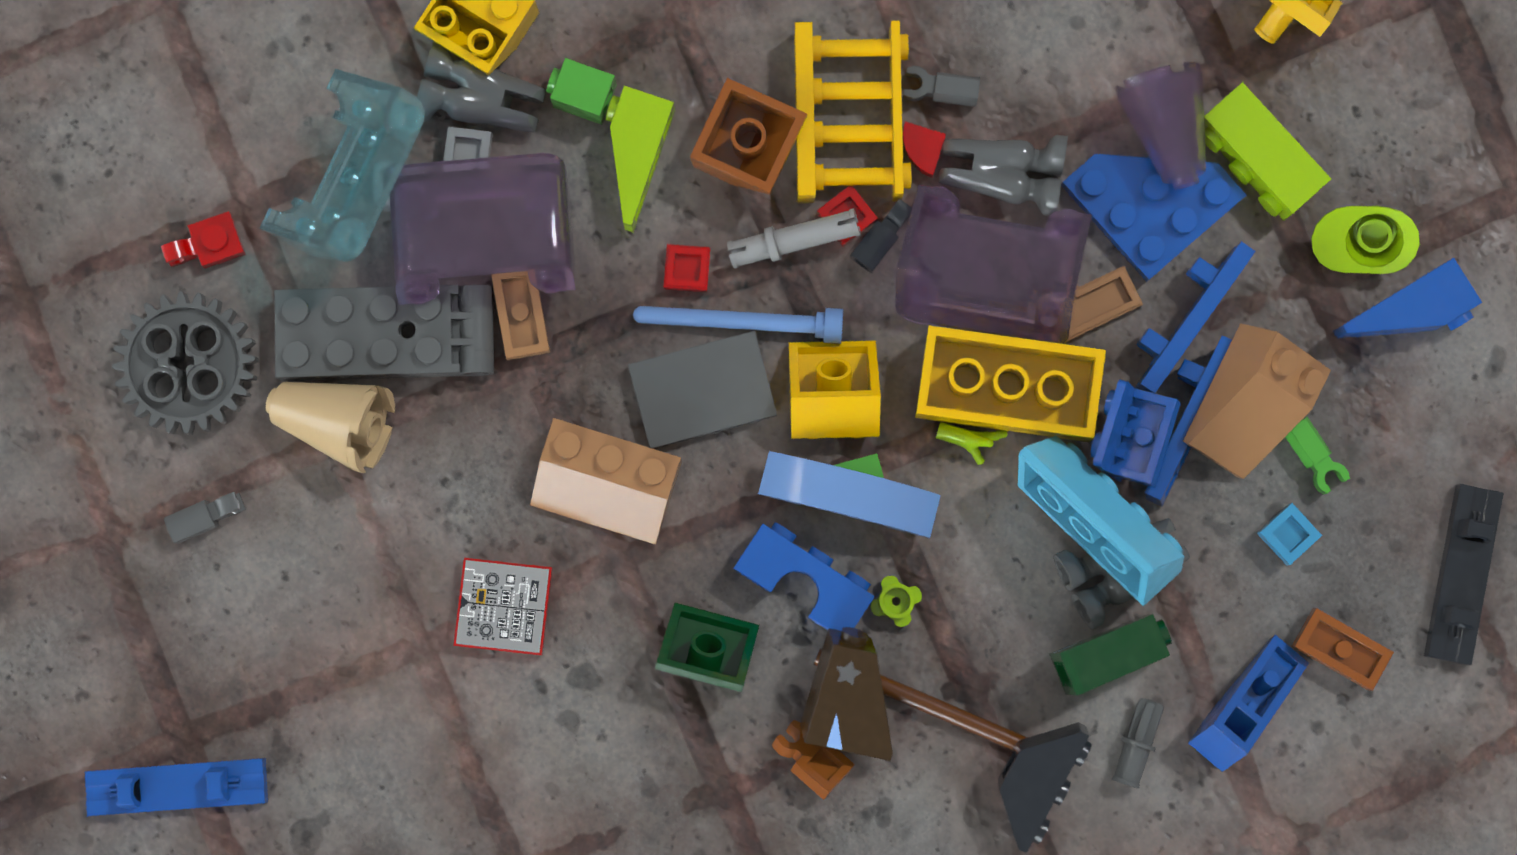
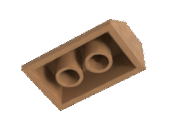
[530,418,682,545]

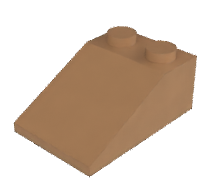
[1183,323,1331,479]

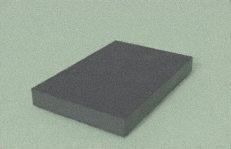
[628,331,777,449]

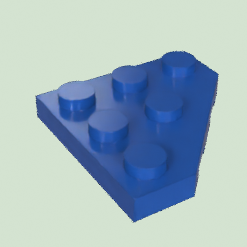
[1061,154,1246,282]

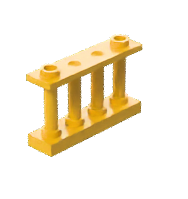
[794,21,912,203]

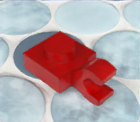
[161,211,246,269]

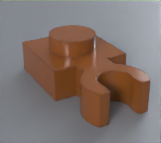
[772,720,855,800]

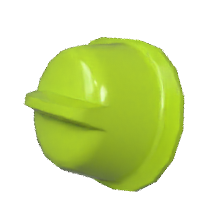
[1311,205,1420,274]

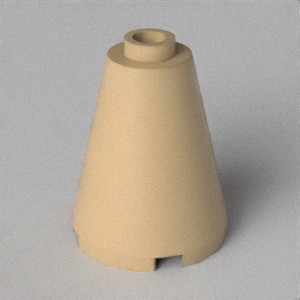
[266,382,395,473]

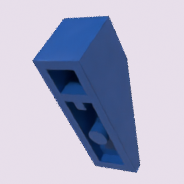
[1333,258,1482,339]
[1188,634,1309,772]

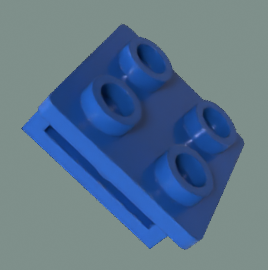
[1091,380,1181,487]

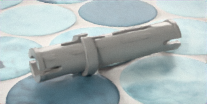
[727,208,861,269]

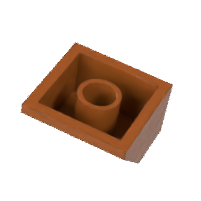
[690,78,807,195]

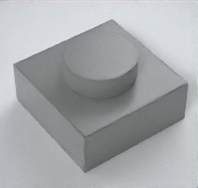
[442,127,493,178]

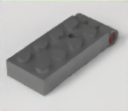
[274,285,494,381]

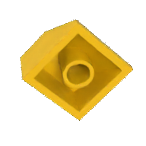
[789,341,881,439]

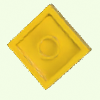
[1254,0,1343,44]

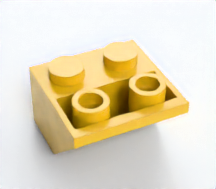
[414,0,539,75]

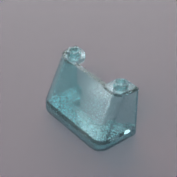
[260,69,424,262]

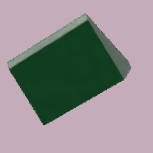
[655,603,760,692]

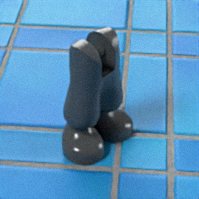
[413,42,546,133]
[939,135,1068,218]
[1053,518,1190,630]

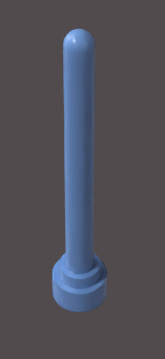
[633,306,843,344]

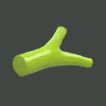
[936,422,1007,465]

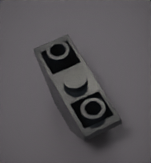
[998,722,1092,853]

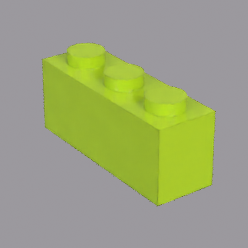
[1196,82,1331,221]

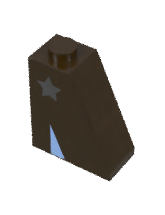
[800,627,893,761]

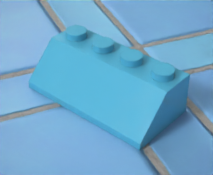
[1018,435,1185,606]

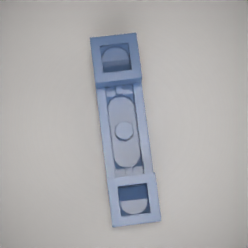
[758,451,941,538]

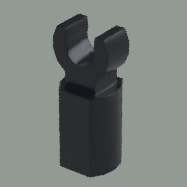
[850,199,913,274]

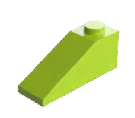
[606,86,675,232]

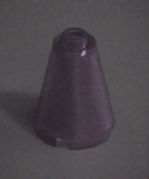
[1115,62,1206,190]

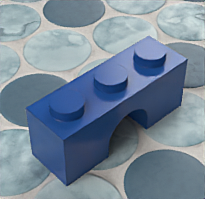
[734,522,875,631]

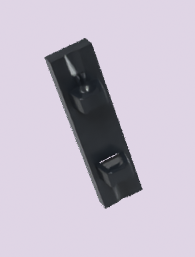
[1424,484,1504,665]

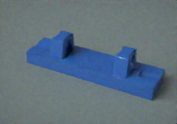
[1134,241,1256,393]
[1144,335,1232,507]
[85,758,268,816]

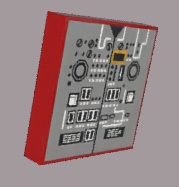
[453,558,553,655]

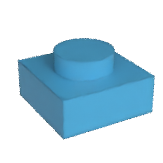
[1257,503,1322,566]

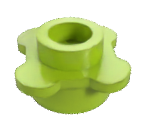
[870,576,922,627]

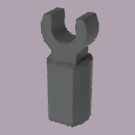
[903,66,980,107]
[164,492,246,544]

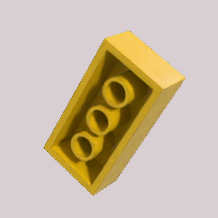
[915,325,1106,442]

